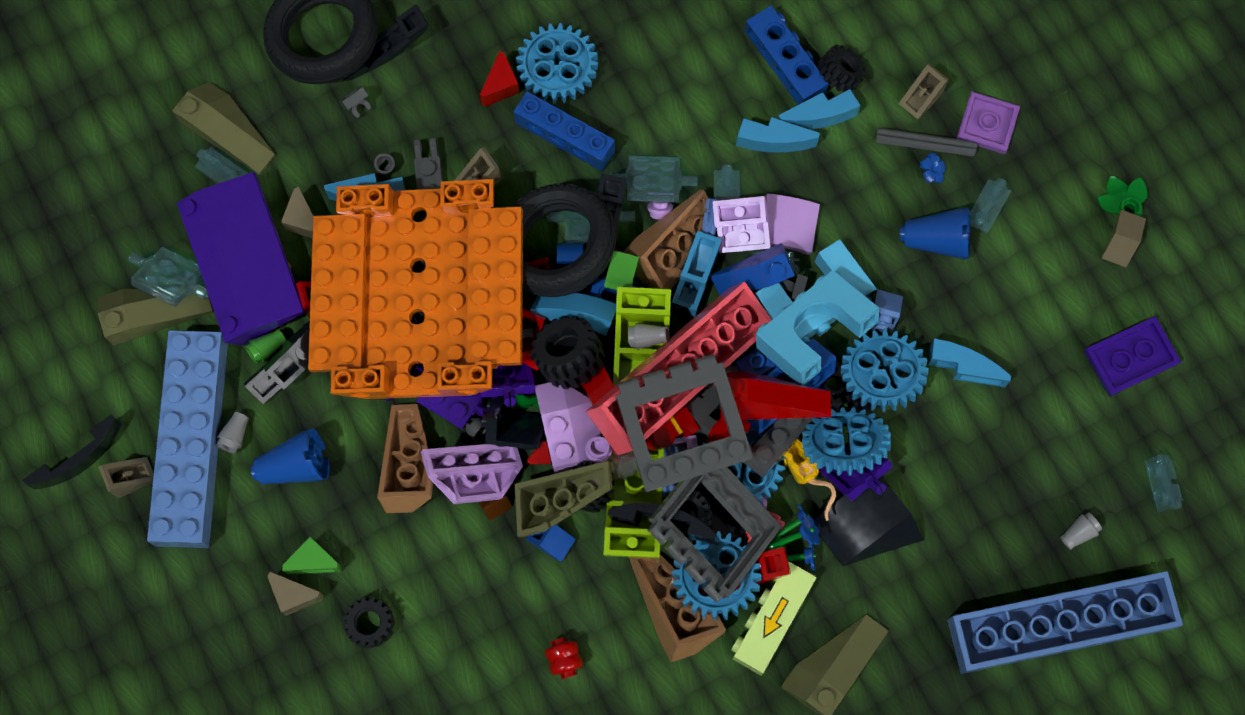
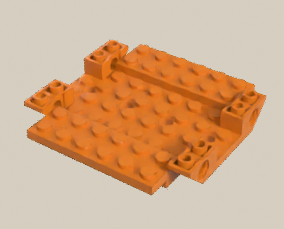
[308,179,523,399]

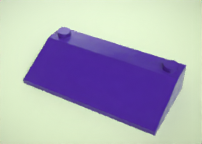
[177,172,306,346]

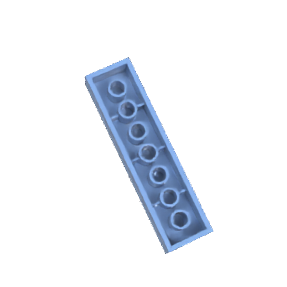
[147,331,228,548]
[947,571,1183,674]

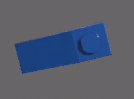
[710,243,795,295]

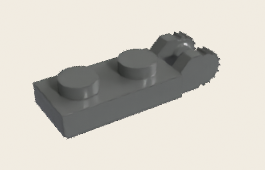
[414,138,443,190]

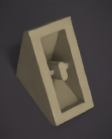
[899,64,949,119]
[454,147,501,185]
[281,187,313,239]
[1101,210,1146,268]
[99,457,154,498]
[268,572,324,616]

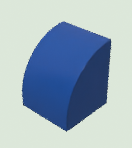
[557,243,584,269]
[526,525,576,562]

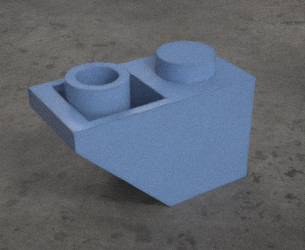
[872,289,903,333]

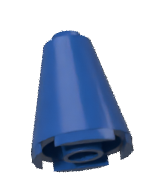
[900,207,970,259]
[251,429,330,484]

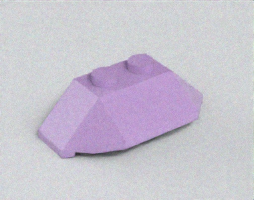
[535,382,601,474]
[421,444,523,504]

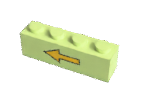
[731,561,817,675]

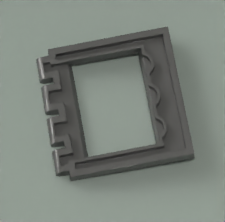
[682,349,812,478]
[615,354,753,492]
[648,467,782,602]

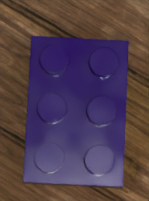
[1084,316,1181,397]

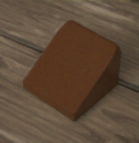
[478,494,512,521]

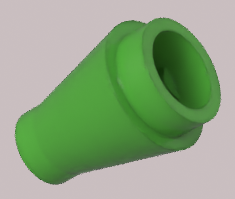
[245,329,286,364]

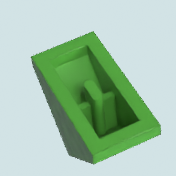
[604,250,639,290]
[283,537,342,574]

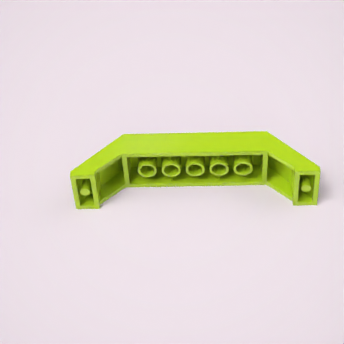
[604,287,671,559]

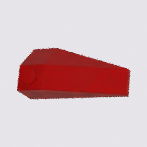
[720,372,832,420]

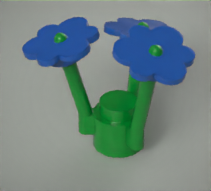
[763,504,820,571]

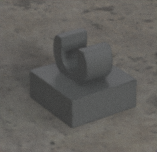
[338,86,371,118]
[781,274,808,302]

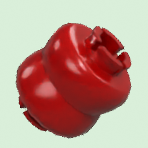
[545,637,583,679]

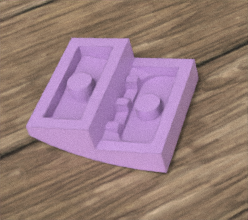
[765,194,820,255]
[713,196,772,253]

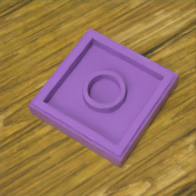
[956,91,1020,154]

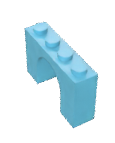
[755,239,877,344]
[756,270,879,385]

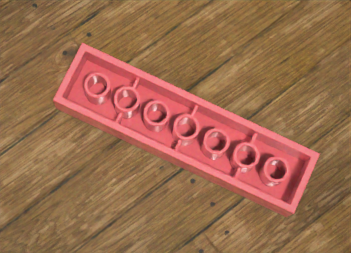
[585,281,772,455]

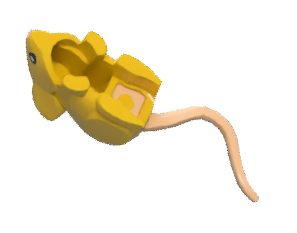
[783,440,836,521]

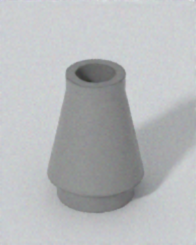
[628,323,670,350]
[216,412,249,454]
[1060,512,1102,550]

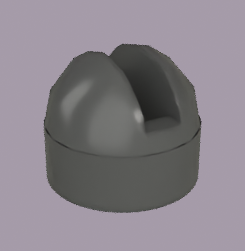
[374,153,395,175]
[465,417,486,441]

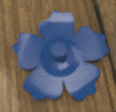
[920,153,946,184]

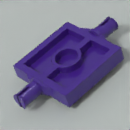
[481,362,535,407]
[412,364,487,430]
[819,443,893,502]

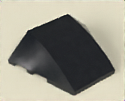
[813,477,924,566]

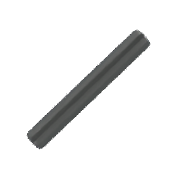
[875,128,977,156]

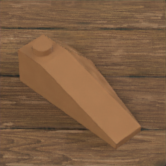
[623,189,709,289]
[377,404,433,513]
[629,555,726,663]

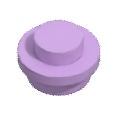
[647,198,673,219]
[585,436,612,463]

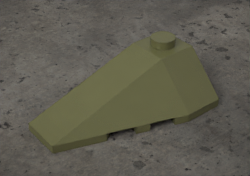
[172,82,275,175]
[98,287,214,346]
[515,461,612,537]
[781,615,888,715]

